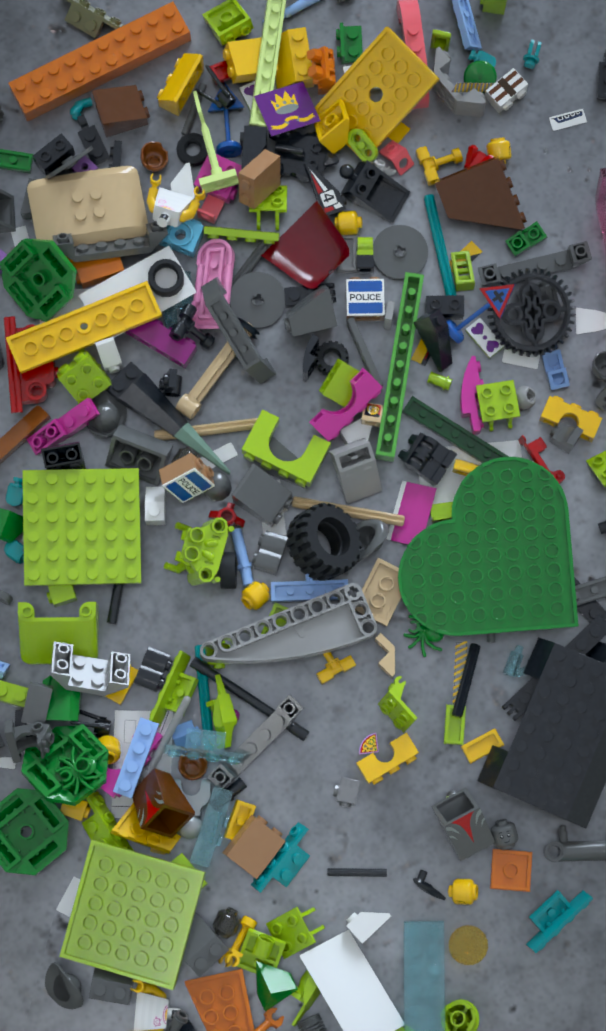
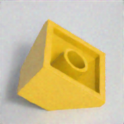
[314,97,349,154]

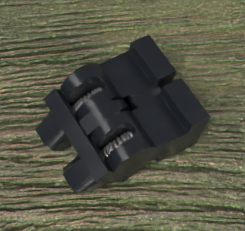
[398,432,457,486]

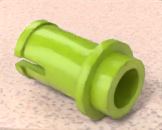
[427,371,452,390]

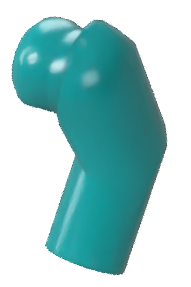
[70,97,93,120]

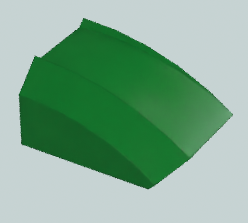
[42,675,82,721]

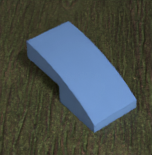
[541,349,570,390]

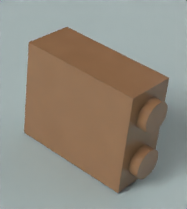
[238,149,281,209]
[222,815,285,879]

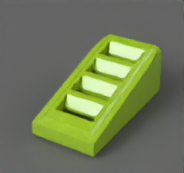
[430,29,451,51]
[450,251,475,292]

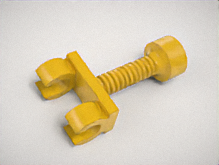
[218,916,257,967]

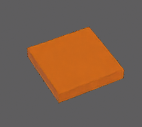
[490,849,532,892]

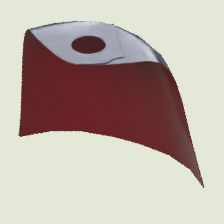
[261,201,350,289]

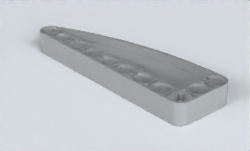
[200,583,377,664]

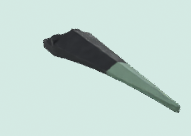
[105,362,230,474]

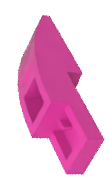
[460,356,484,435]
[27,398,100,455]

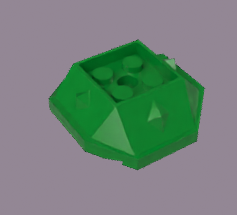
[0,239,77,322]
[21,724,109,806]
[0,788,69,876]

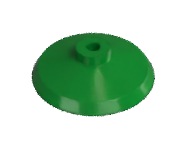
[464,60,497,94]

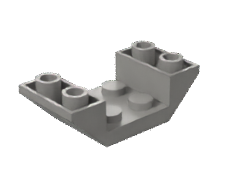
[432,47,486,117]
[51,642,130,696]

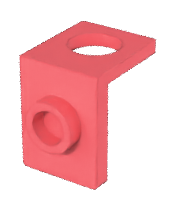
[379,140,414,175]
[197,194,225,224]

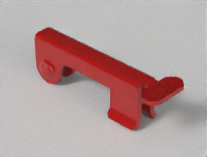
[518,435,565,484]

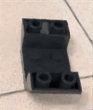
[41,442,86,470]

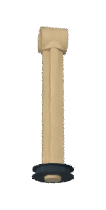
[175,317,260,420]

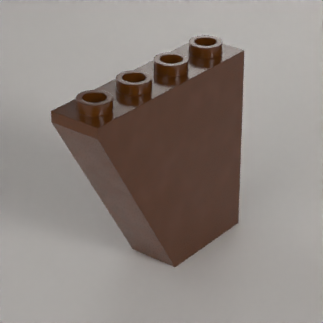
[435,156,527,230]

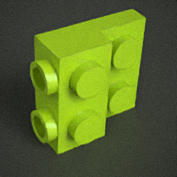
[202,0,254,46]

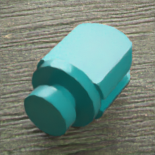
[523,39,542,69]
[468,49,496,67]
[5,477,23,506]
[4,540,24,564]

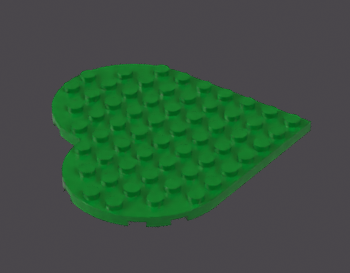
[398,457,579,636]

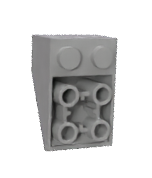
[329,438,382,504]

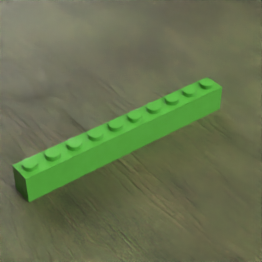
[375,272,424,462]

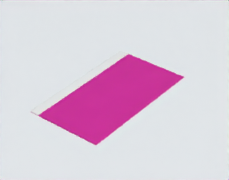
[386,481,437,544]

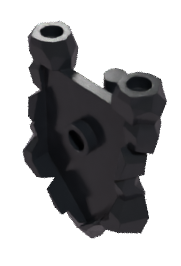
[269,130,339,183]

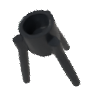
[195,65,236,109]
[70,709,111,738]

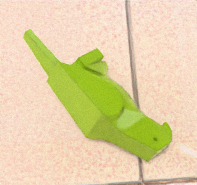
[206,674,237,750]
[291,970,321,1027]

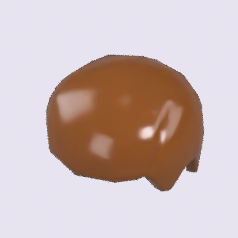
[140,141,168,172]
[178,748,208,781]

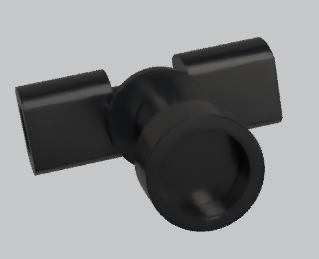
[169,303,215,349]

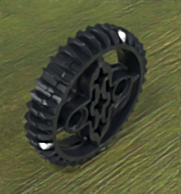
[487,268,576,357]

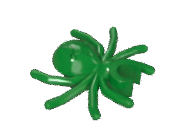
[403,615,444,657]
[55,746,103,795]

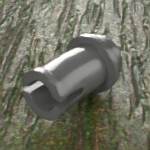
[166,1010,188,1031]

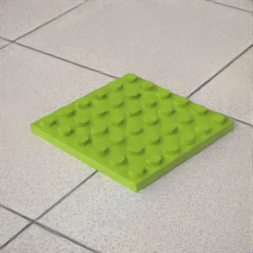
[22,468,141,586]
[59,840,206,990]

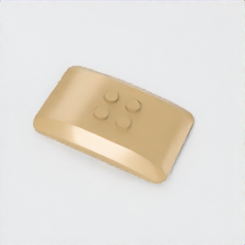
[27,166,148,247]

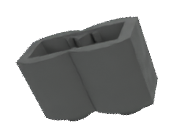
[252,530,288,576]

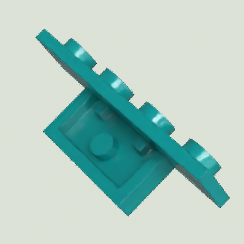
[251,822,310,893]
[526,890,593,953]

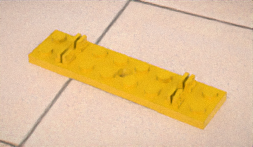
[6,281,162,374]

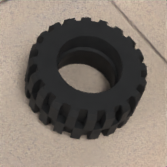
[287,503,362,581]

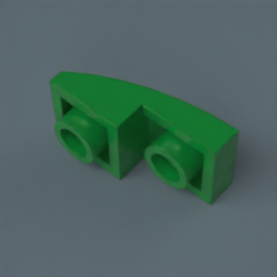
[505,221,548,257]

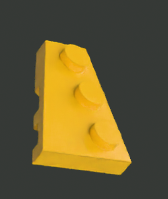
[110,802,181,854]

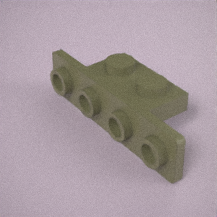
[64,0,124,38]

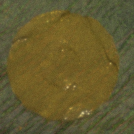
[448,925,488,965]

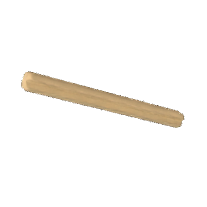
[154,418,258,441]
[292,496,405,526]

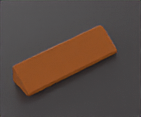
[0,404,51,464]

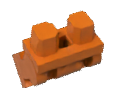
[307,46,336,95]

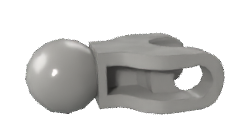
[173,778,211,839]

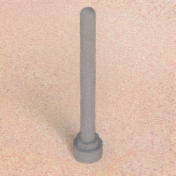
[141,696,191,778]

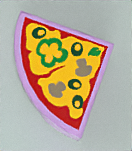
[359,733,379,755]

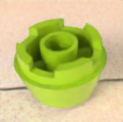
[441,999,479,1031]

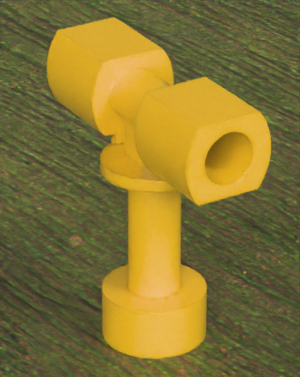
[415,146,463,186]
[316,652,356,685]

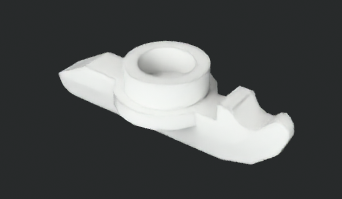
[362,159,396,176]

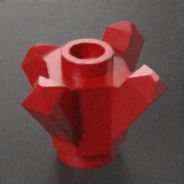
[464,145,494,169]
[208,502,245,527]

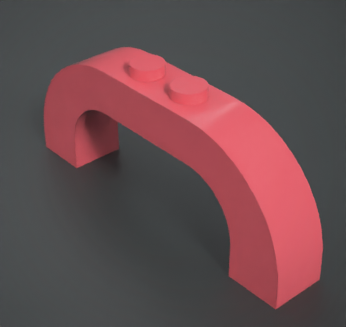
[396,0,429,109]

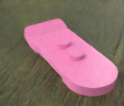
[191,239,235,329]

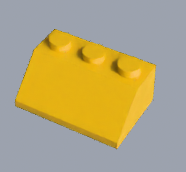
[275,27,314,89]
[157,53,204,116]

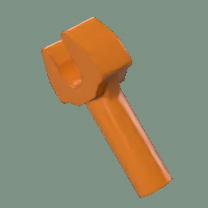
[254,1008,284,1031]

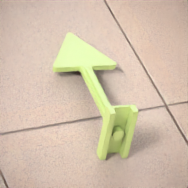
[193,91,239,193]

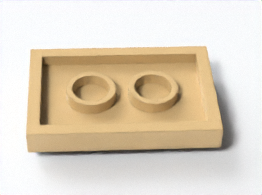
[355,558,401,627]

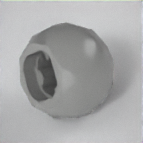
[515,386,536,409]

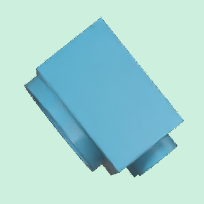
[159,219,204,258]

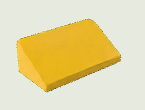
[452,459,480,476]

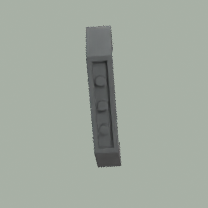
[52,221,168,262]
[478,241,592,287]
[201,277,276,384]
[207,694,304,791]

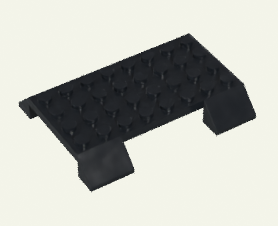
[477,637,606,828]

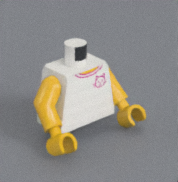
[147,173,206,227]
[130,979,181,1031]

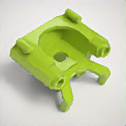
[164,518,234,586]

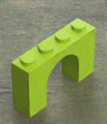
[241,409,331,487]

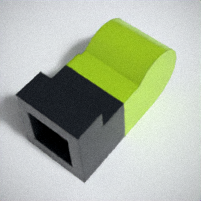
[357,237,374,273]

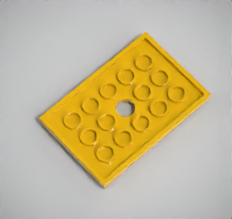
[315,26,440,156]

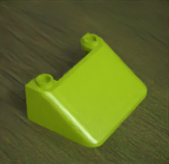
[18,602,99,664]

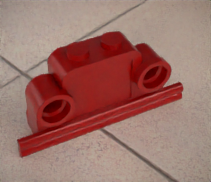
[4,316,59,414]

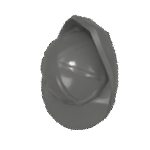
[87,390,127,438]
[356,519,389,562]
[45,962,84,1010]

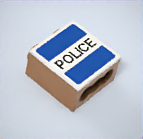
[346,277,385,321]
[159,453,215,503]

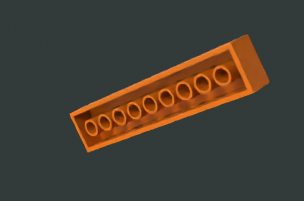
[8,1,191,122]

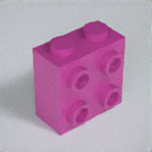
[193,154,242,204]

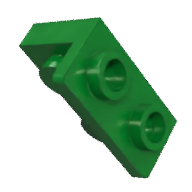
[336,22,363,64]

